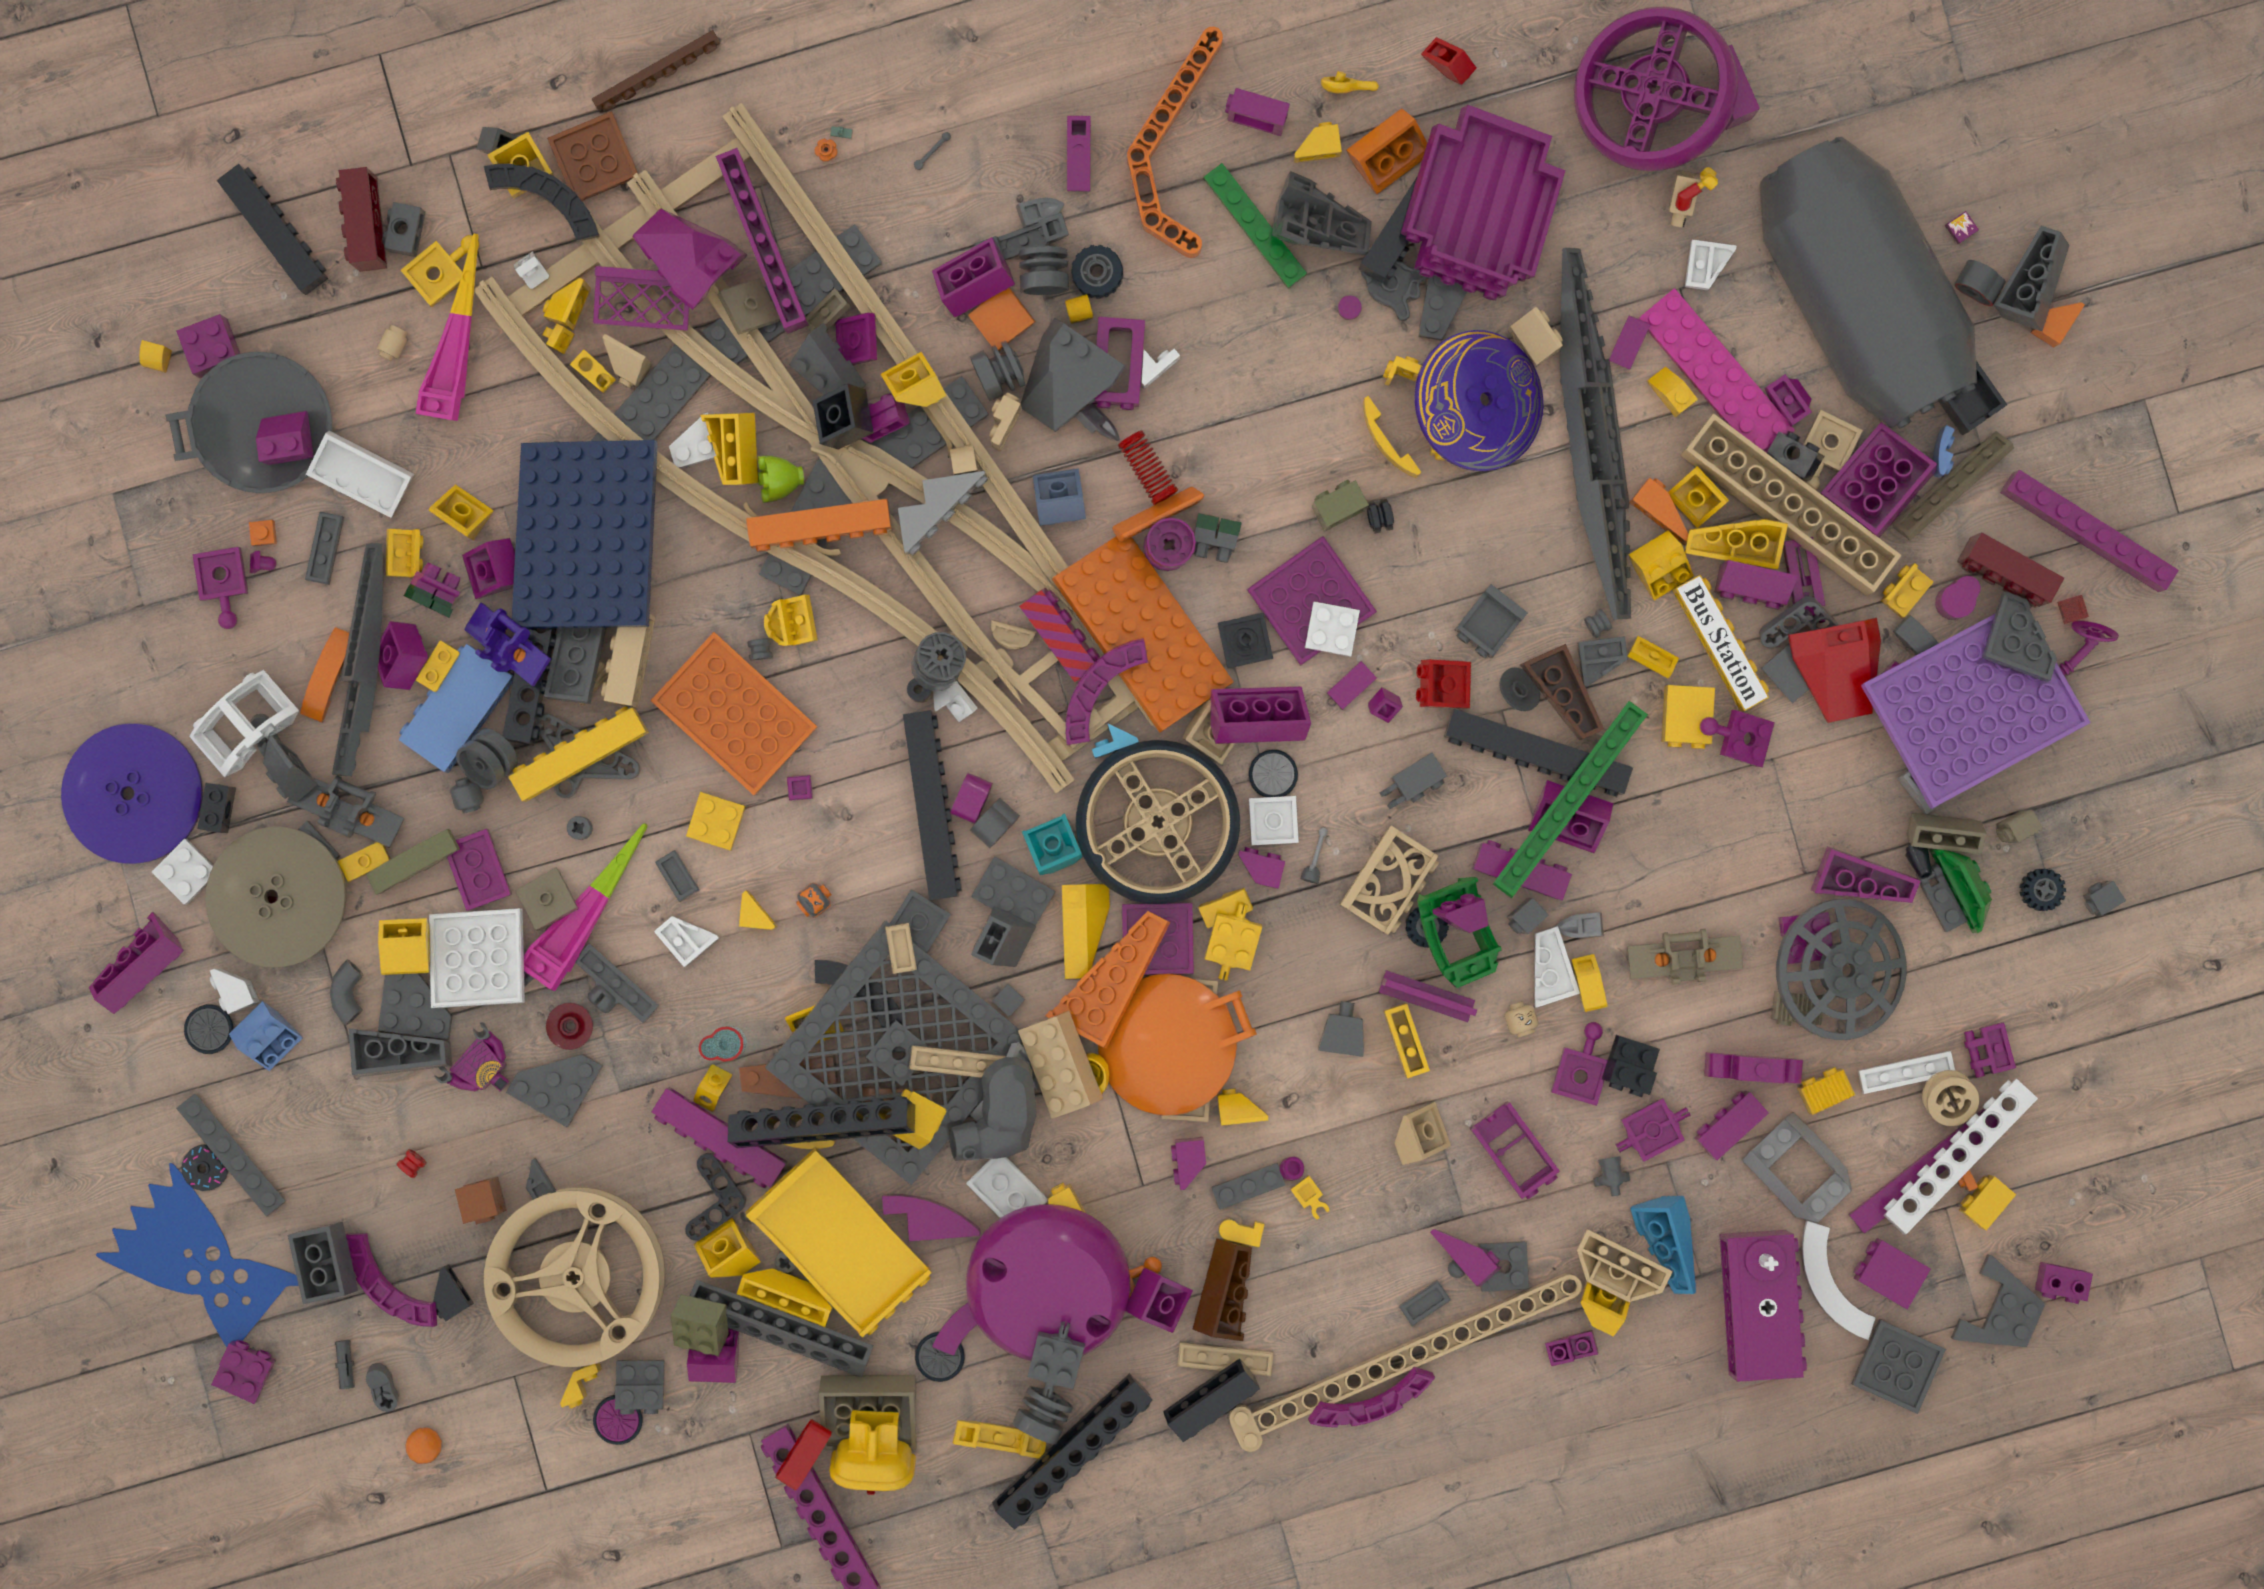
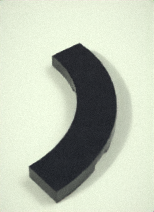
[484,164,600,242]
[815,960,908,1052]

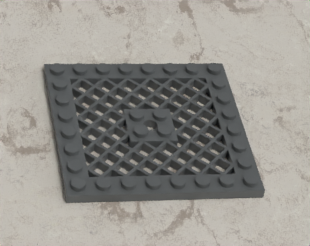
[765,920,1024,1186]

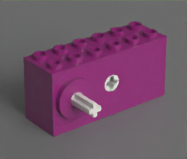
[1719,1230,1807,1382]

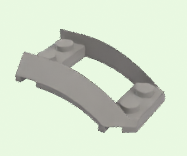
[1742,1112,1852,1223]

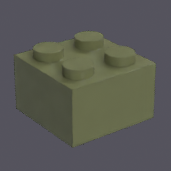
[1312,479,1369,532]
[671,1294,729,1356]

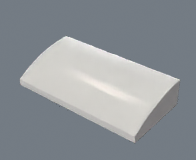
[306,431,414,518]

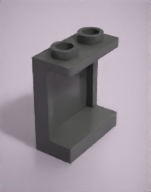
[1454,584,1528,659]

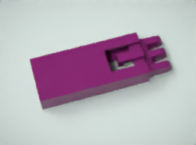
[1783,537,1825,623]

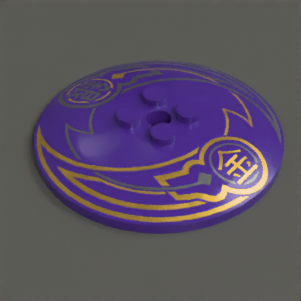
[1414,330,1543,471]

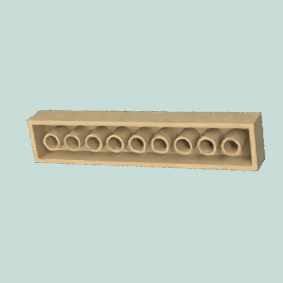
[1680,413,1901,596]

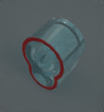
[699,1026,747,1062]

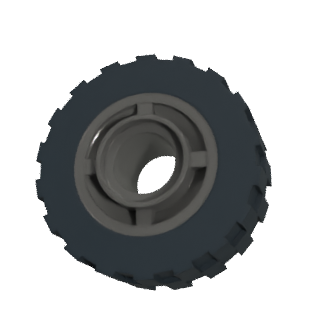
[1071,245,1124,299]

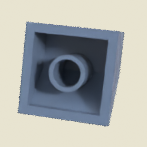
[1033,468,1086,526]

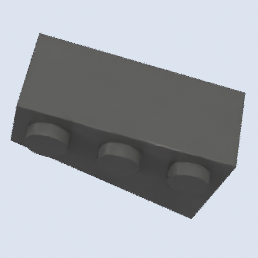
[789,323,866,395]

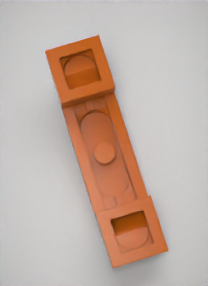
[300,627,349,723]

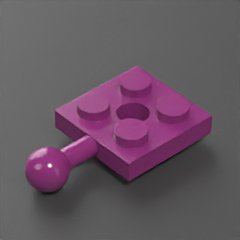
[192,547,248,629]
[1700,710,1775,768]
[1551,1022,1608,1106]

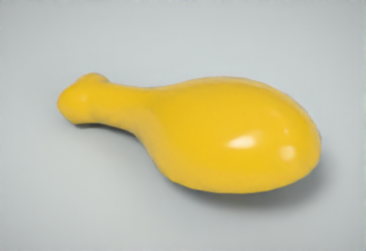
[1321,71,1379,94]

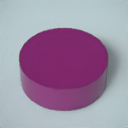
[1338,295,1362,320]
[1280,1156,1304,1181]

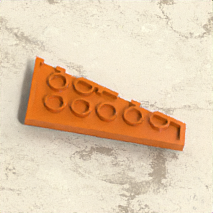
[1045,911,1170,1048]

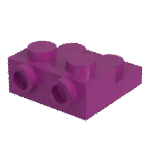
[211,1340,276,1404]

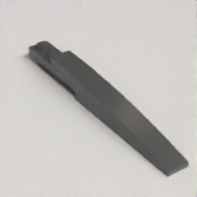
[332,543,383,777]

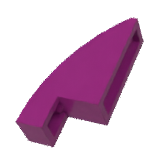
[882,1194,981,1241]

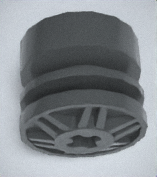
[1019,245,1069,295]
[970,340,1026,402]
[911,632,966,691]
[1012,1386,1073,1444]

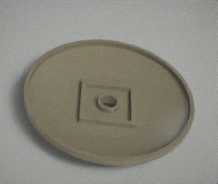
[205,827,346,968]

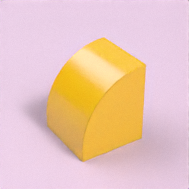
[139,340,172,373]

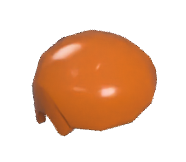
[405,1427,442,1464]

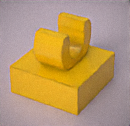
[542,324,575,354]

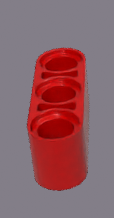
[775,1419,832,1491]

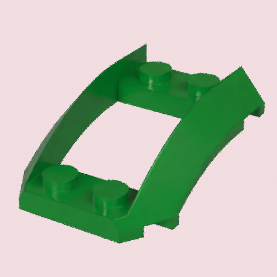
[1417,877,1502,988]

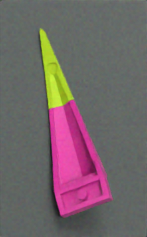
[524,823,647,991]

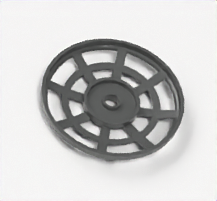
[1776,899,1907,1040]

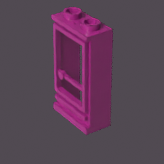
[1470,1101,1560,1199]

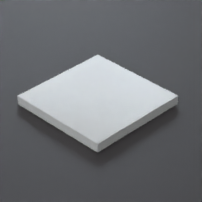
[429,908,525,1009]

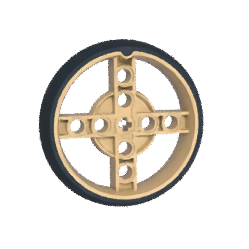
[1076,740,1240,904]

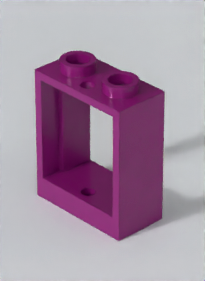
[1225,88,1290,136]

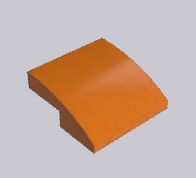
[968,287,1036,351]

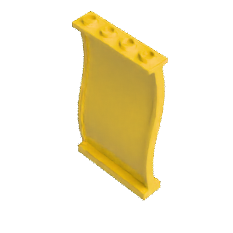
[746,1147,932,1337]

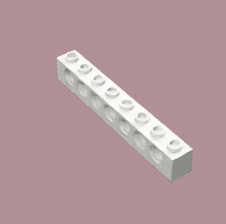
[1883,1079,2038,1235]

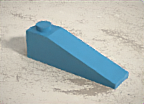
[1630,1196,1696,1294]

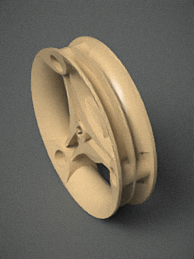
[484,1187,665,1367]

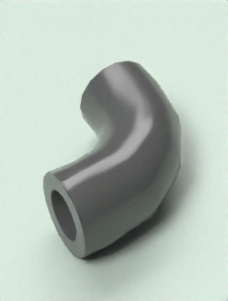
[330,959,364,1026]

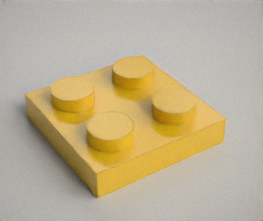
[686,792,746,851]

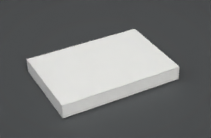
[966,1157,1048,1218]

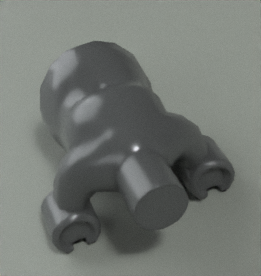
[1593,1156,1630,1197]

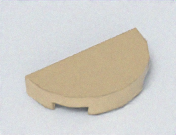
[991,620,1037,650]

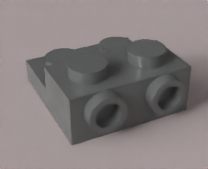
[615,1360,664,1414]

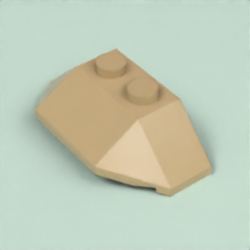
[1577,1229,1673,1302]

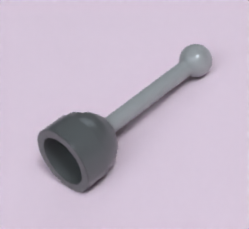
[1300,827,1328,884]

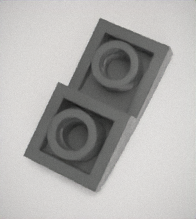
[1893,615,1939,655]

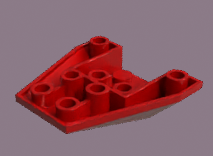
[1788,618,1881,723]

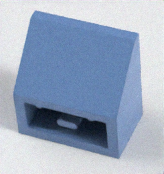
[229,1001,303,1071]

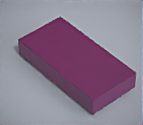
[1327,661,1377,710]

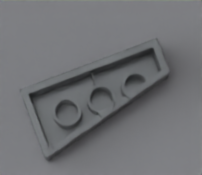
[1994,226,2070,332]

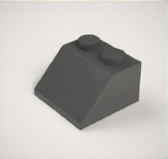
[263,735,318,802]

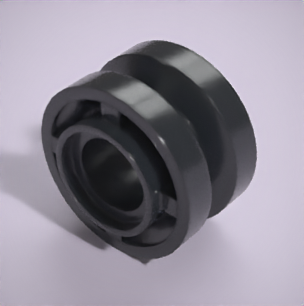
[1367,498,1394,534]

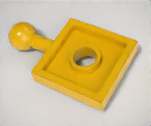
[401,235,480,307]

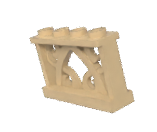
[1339,825,1439,935]

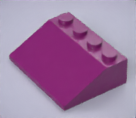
[1821,422,1937,538]

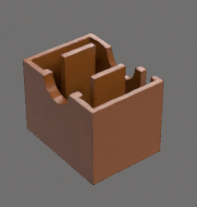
[455,1177,507,1225]

